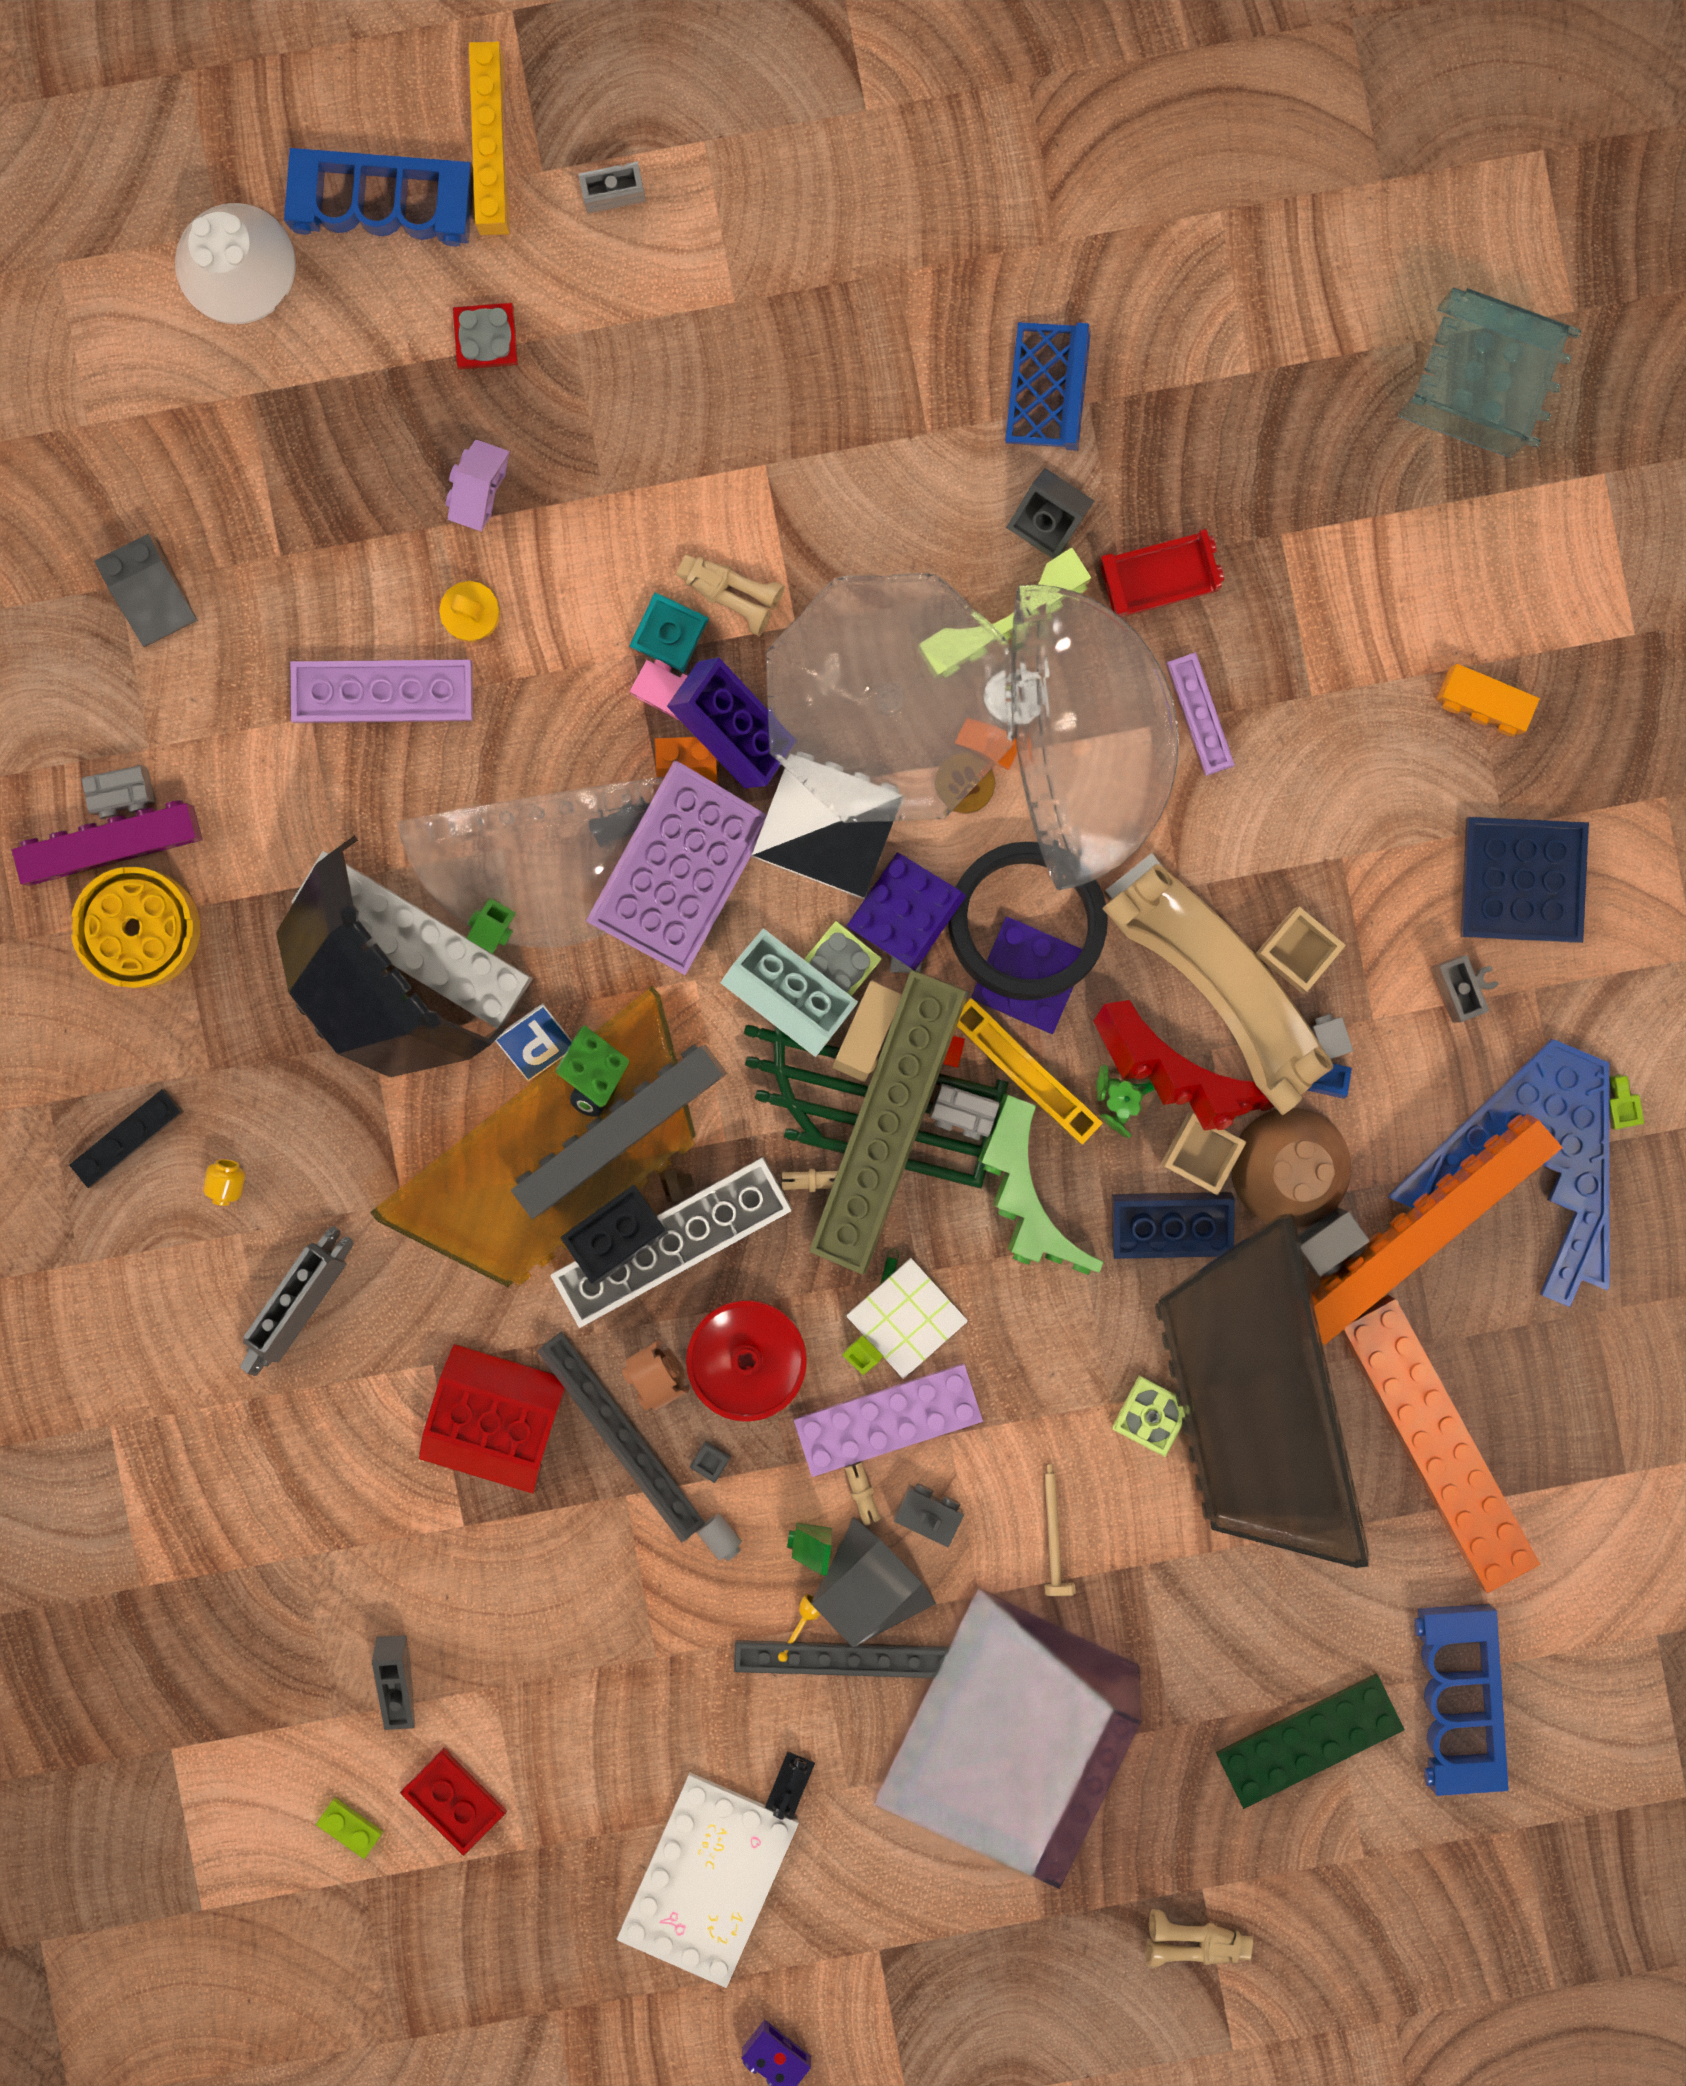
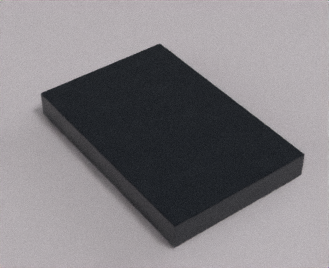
[560,1184,668,1287]

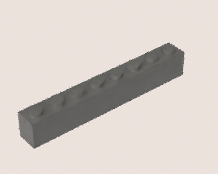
[510,1044,728,1219]

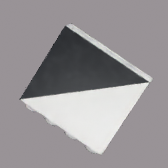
[752,752,903,899]

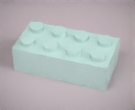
[720,928,858,1057]

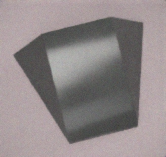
[811,1517,936,1647]

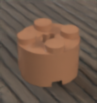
[622,1340,690,1411]

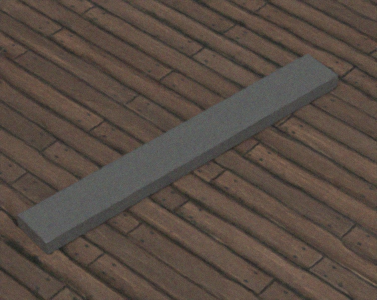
[537,1332,705,1543]
[734,1640,975,1679]

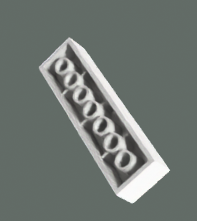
[291,851,533,1029]
[550,1156,792,1328]

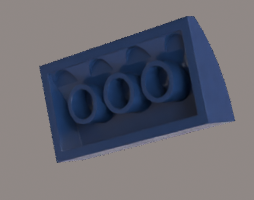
[1112,1192,1235,1259]

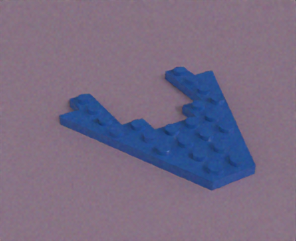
[1388,1039,1610,1307]

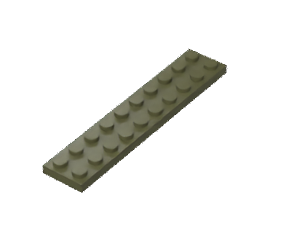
[809,970,969,1275]

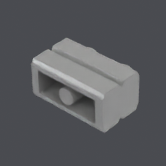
[578,161,646,213]
[81,765,155,819]
[929,1083,999,1140]

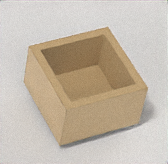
[1256,906,1346,993]
[1160,1112,1246,1195]

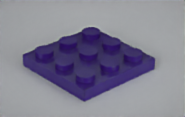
[847,852,966,970]
[970,916,1082,1035]

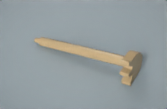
[1044,1464,1076,1596]

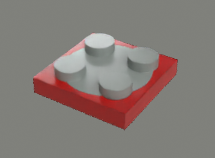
[453,303,518,370]

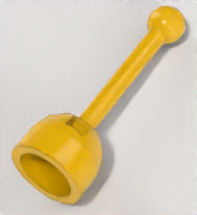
[778,1594,821,1662]

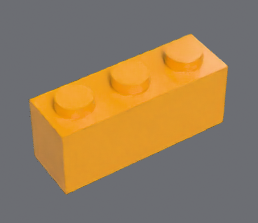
[1436,663,1540,737]

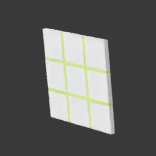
[846,1258,968,1379]

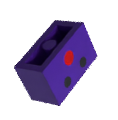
[741,2019,811,2086]

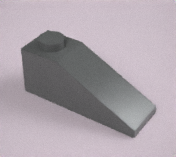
[372,1635,415,1730]

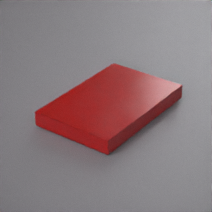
[400,1748,507,1856]

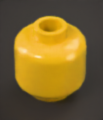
[203,1159,245,1206]

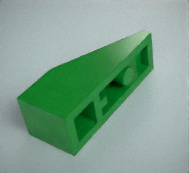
[787,1523,832,1576]

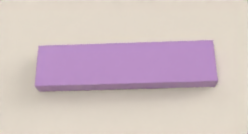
[1166,652,1235,776]

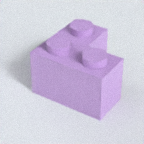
[446,440,510,532]

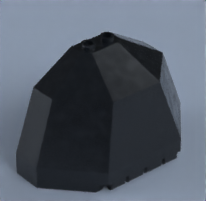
[276,835,505,1077]

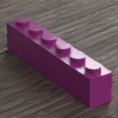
[11,800,203,886]

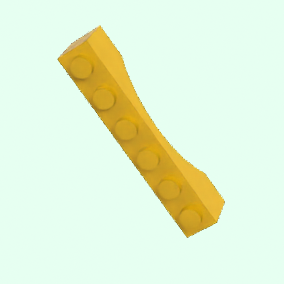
[469,41,510,235]
[957,998,1103,1145]

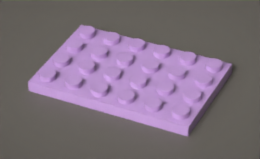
[586,760,767,975]

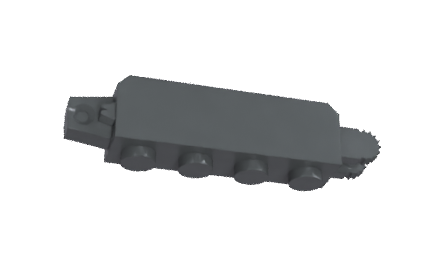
[240,1226,354,1376]

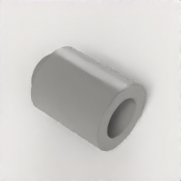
[696,1513,742,1561]

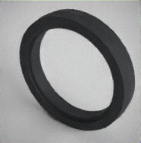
[948,842,1108,1000]

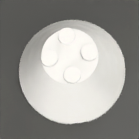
[175,203,296,324]

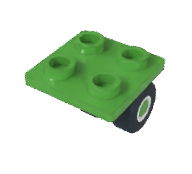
[555,1026,629,1117]

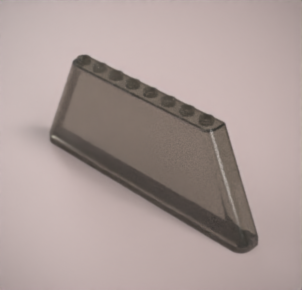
[1155,1213,1370,1568]

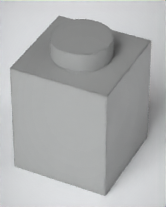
[1309,1013,1353,1059]

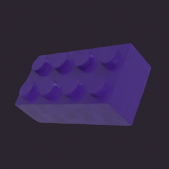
[667,657,796,789]

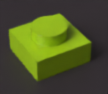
[842,1335,884,1375]

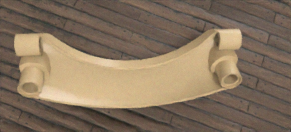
[1102,864,1333,1115]

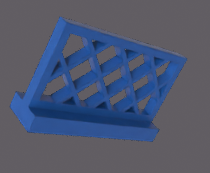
[1005,322,1091,451]

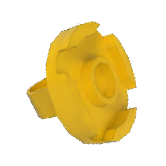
[439,581,501,642]

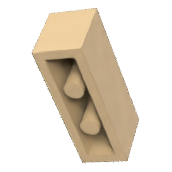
[832,981,902,1082]

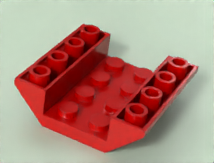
[419,1344,565,1494]

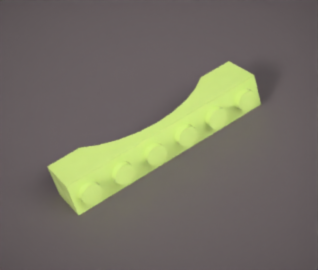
[918,548,1091,679]

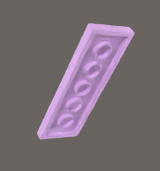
[290,660,473,723]
[794,1363,983,1477]

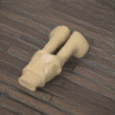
[676,554,785,636]
[1145,1909,1253,1968]

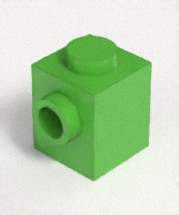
[466,898,516,954]

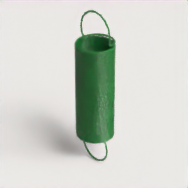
[880,1249,899,1284]

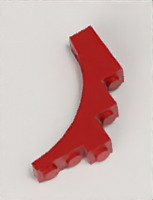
[1093,1000,1274,1131]

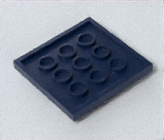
[1460,817,1589,943]

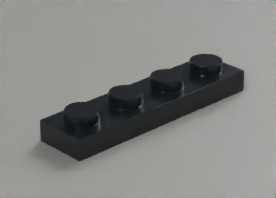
[69,1089,183,1188]

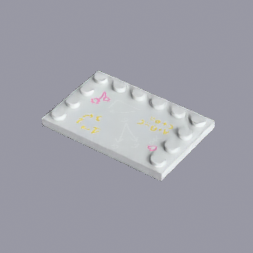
[617,1772,799,1988]

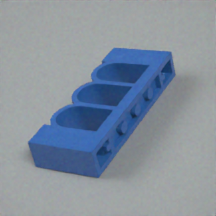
[284,148,474,247]
[1414,1604,1509,1796]

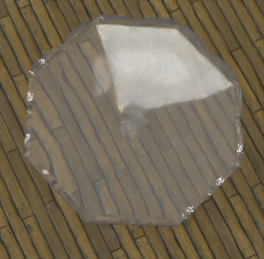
[766,573,1014,823]

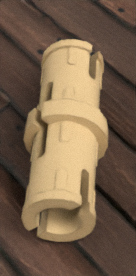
[782,1169,838,1192]
[844,1461,881,1525]

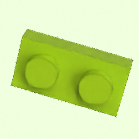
[315,1797,384,1859]

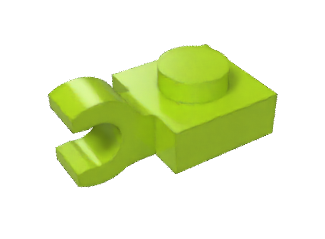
[1609,1074,1645,1130]

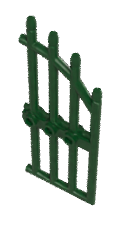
[743,1025,1009,1189]

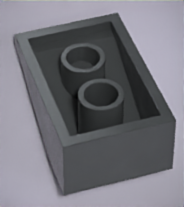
[94,534,198,647]

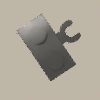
[893,1483,964,1548]

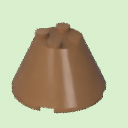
[1231,1108,1351,1228]

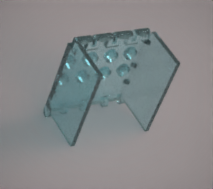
[1398,287,1581,458]

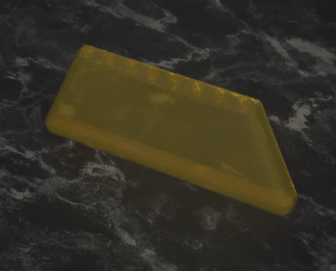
[370,985,697,1287]

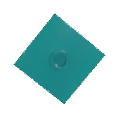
[629,592,709,673]

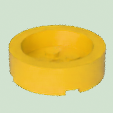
[71,867,200,988]

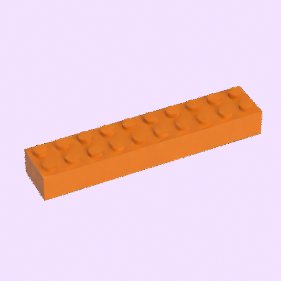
[1295,1114,1563,1345]
[1341,1295,1541,1594]

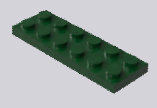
[1216,1674,1405,1809]

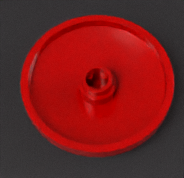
[686,1300,807,1422]

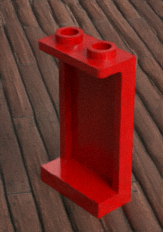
[1099,529,1224,619]

